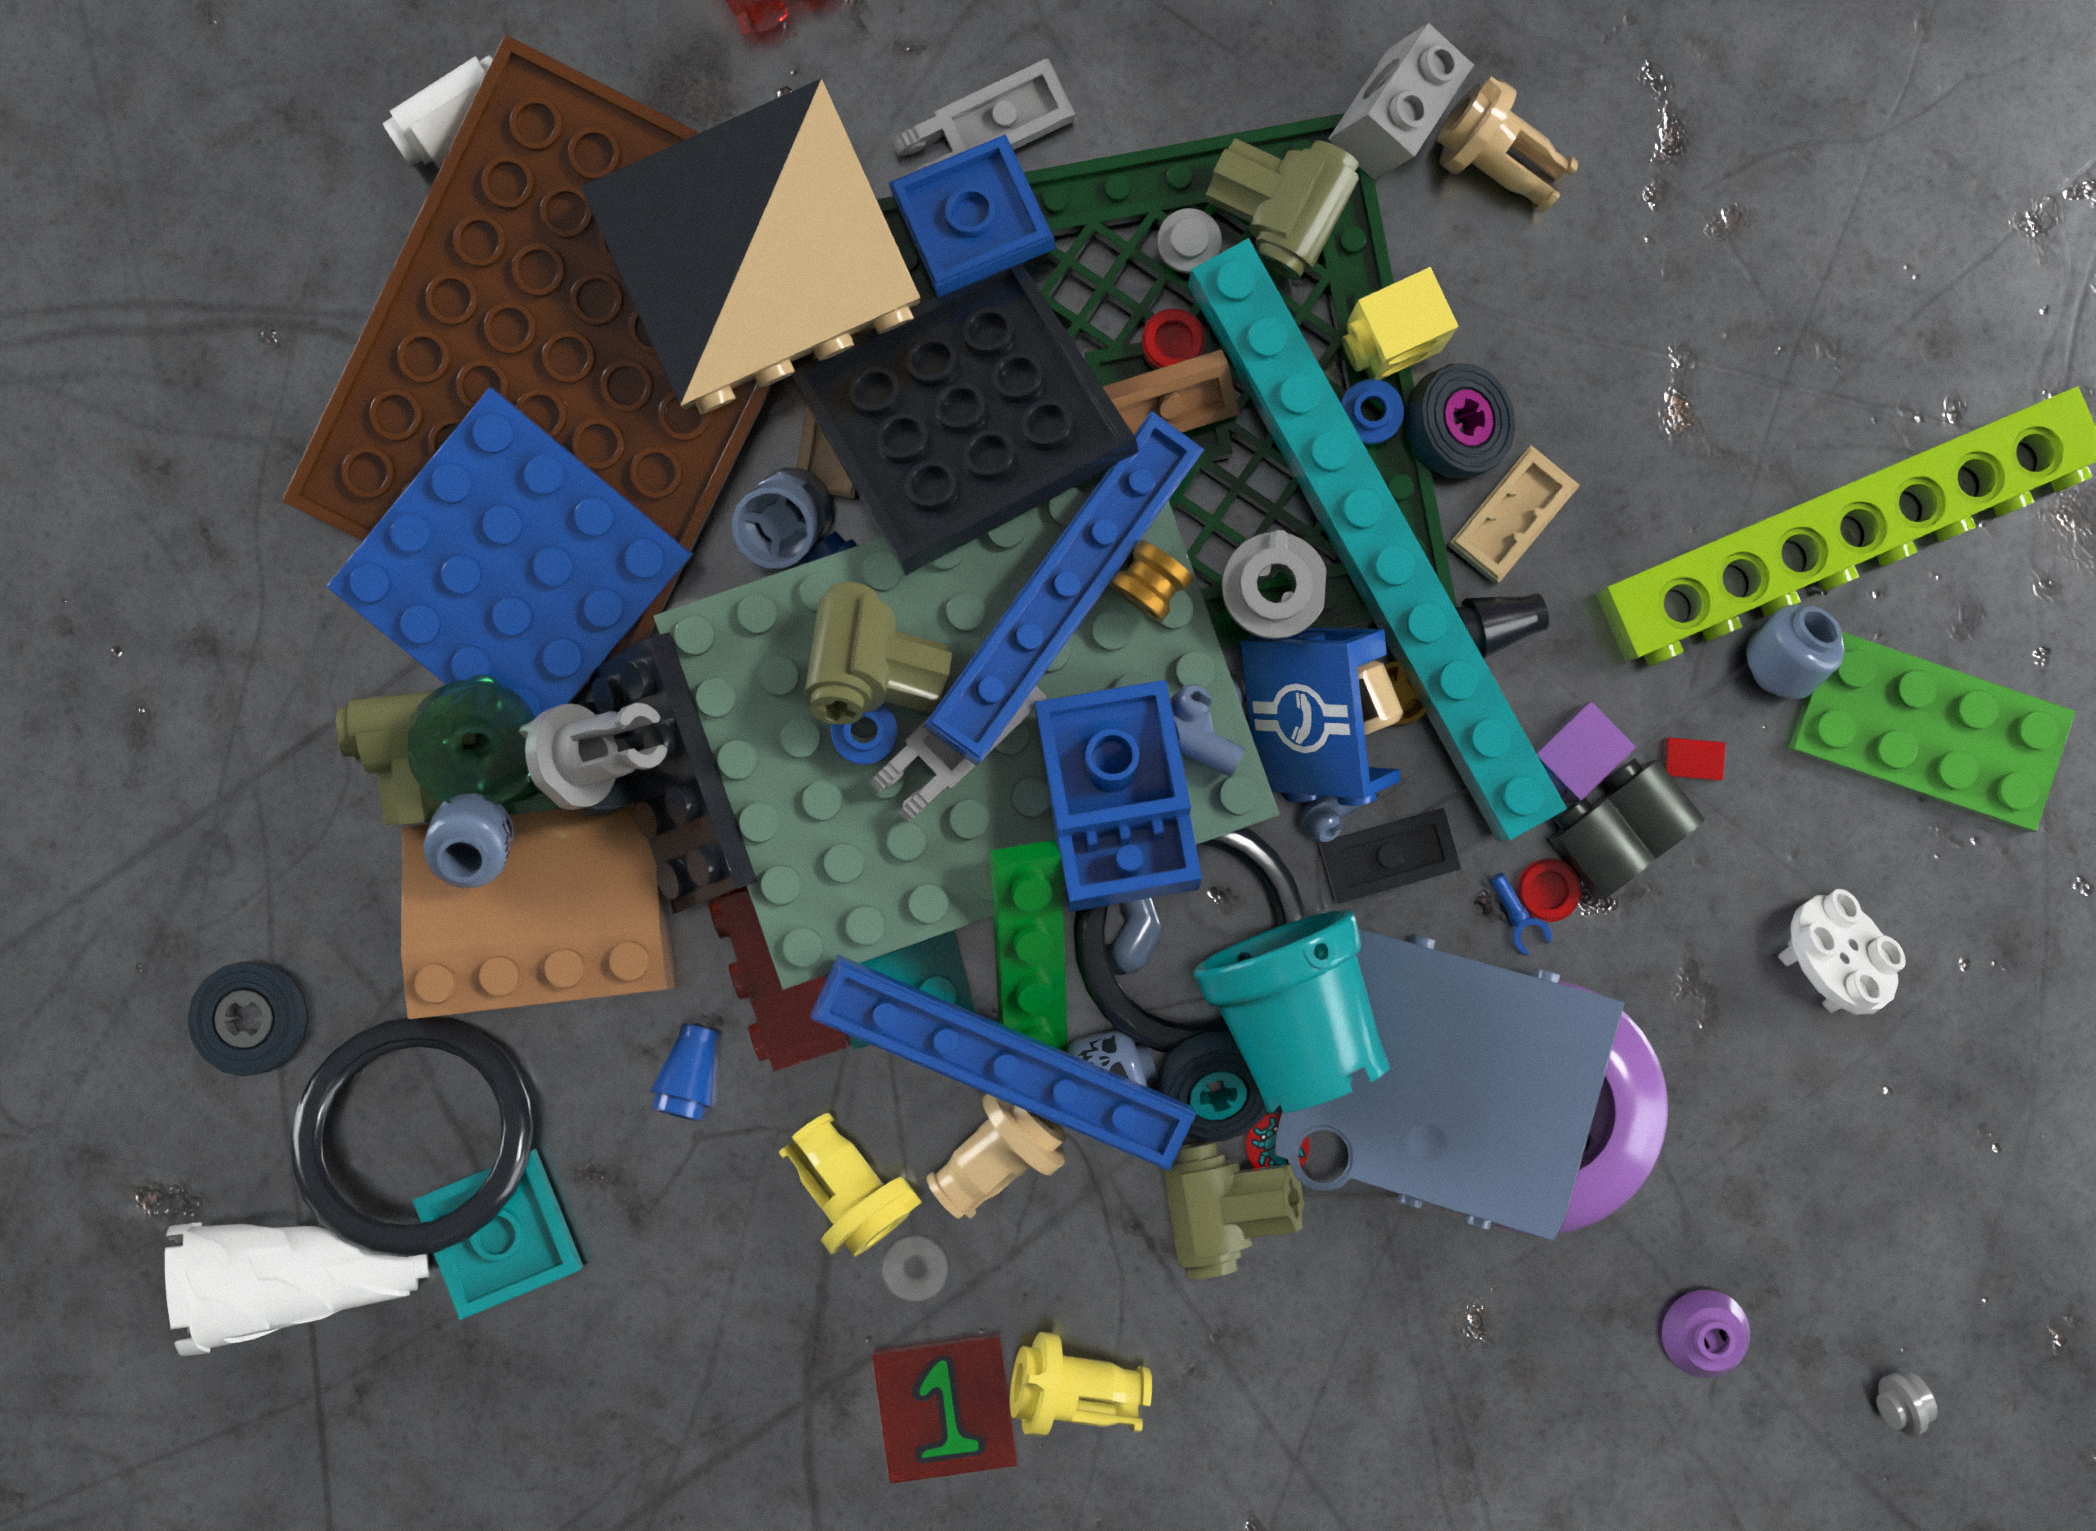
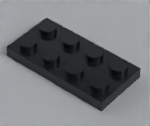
[591,632,757,914]

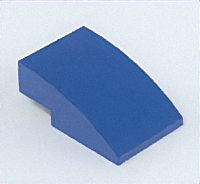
[1034,680,1202,912]

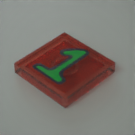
[873,1334,1018,1484]

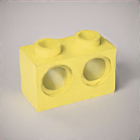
[1342,267,1459,380]

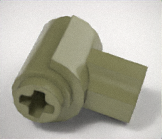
[1206,138,1359,280]
[804,582,952,725]
[336,689,476,825]
[1162,1141,1305,1279]

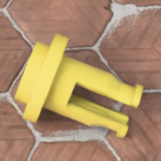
[779,1113,922,1257]
[1010,1332,1152,1437]

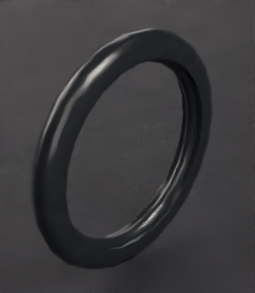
[1073,827,1305,1053]
[290,1017,534,1257]

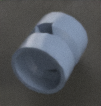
[732,468,834,569]

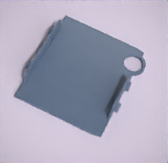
[1275,929,1625,1241]

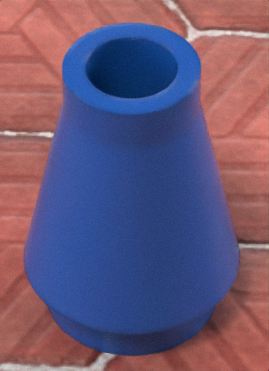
[649,1023,719,1122]

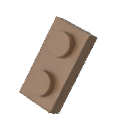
[1103,349,1239,434]

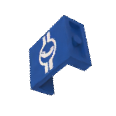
[1240,627,1401,806]

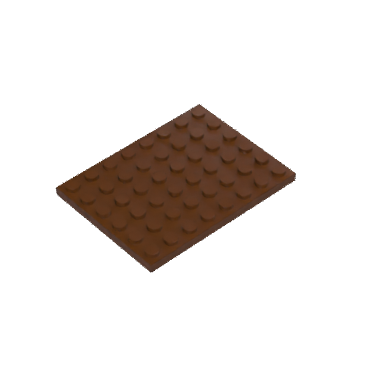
[281,34,773,662]

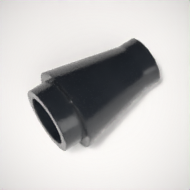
[1455,593,1549,659]

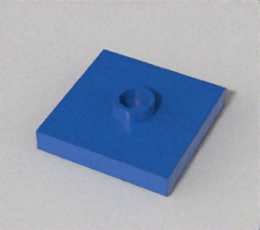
[888,134,1056,297]

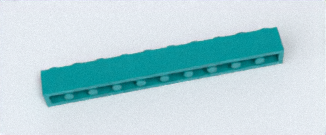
[1188,238,1567,842]

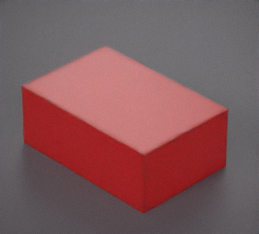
[1662,738,1726,781]

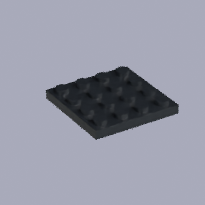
[791,263,1139,575]

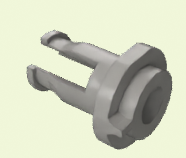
[1222,530,1327,639]
[519,703,667,810]

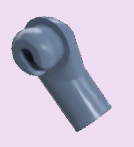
[1170,684,1245,777]
[1299,792,1379,842]

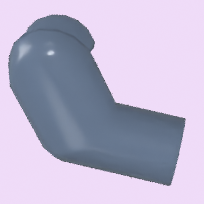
[1106,898,1162,975]

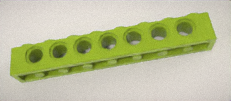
[1596,386,2096,667]

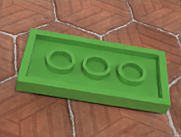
[1788,632,2076,832]

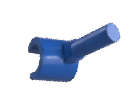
[1490,873,1552,956]

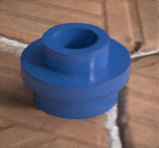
[1341,379,1404,444]
[831,704,898,765]

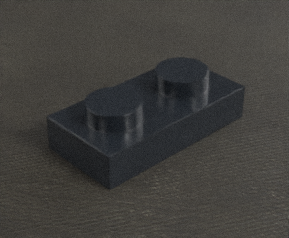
[1319,808,1461,904]

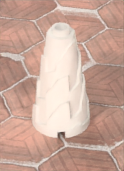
[165,1222,430,1357]

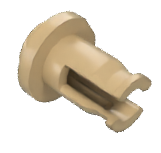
[1437,76,1578,213]
[926,1094,1066,1219]

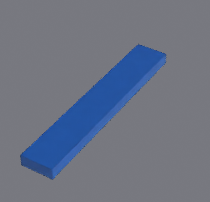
[923,411,1204,766]
[810,954,1197,1171]

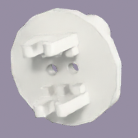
[1778,889,1906,1015]

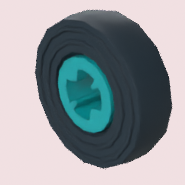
[1157,1031,1267,1142]

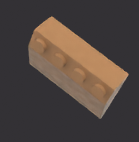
[401,802,677,1019]

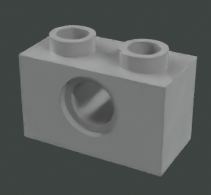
[1329,22,1474,181]

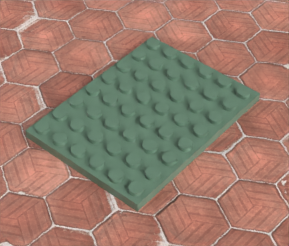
[654,468,1280,990]

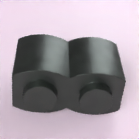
[1549,758,1705,899]

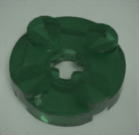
[408,675,535,805]

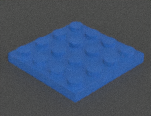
[326,387,693,749]

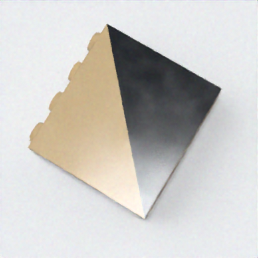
[580,78,920,414]

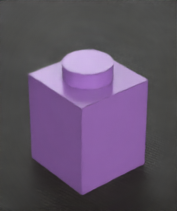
[1534,701,1636,803]

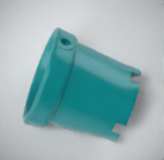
[1193,910,1390,1113]

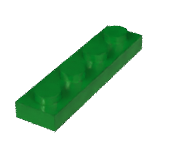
[990,839,1068,1052]

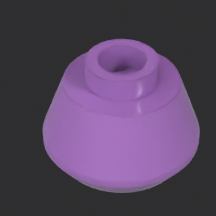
[1662,1290,1750,1378]

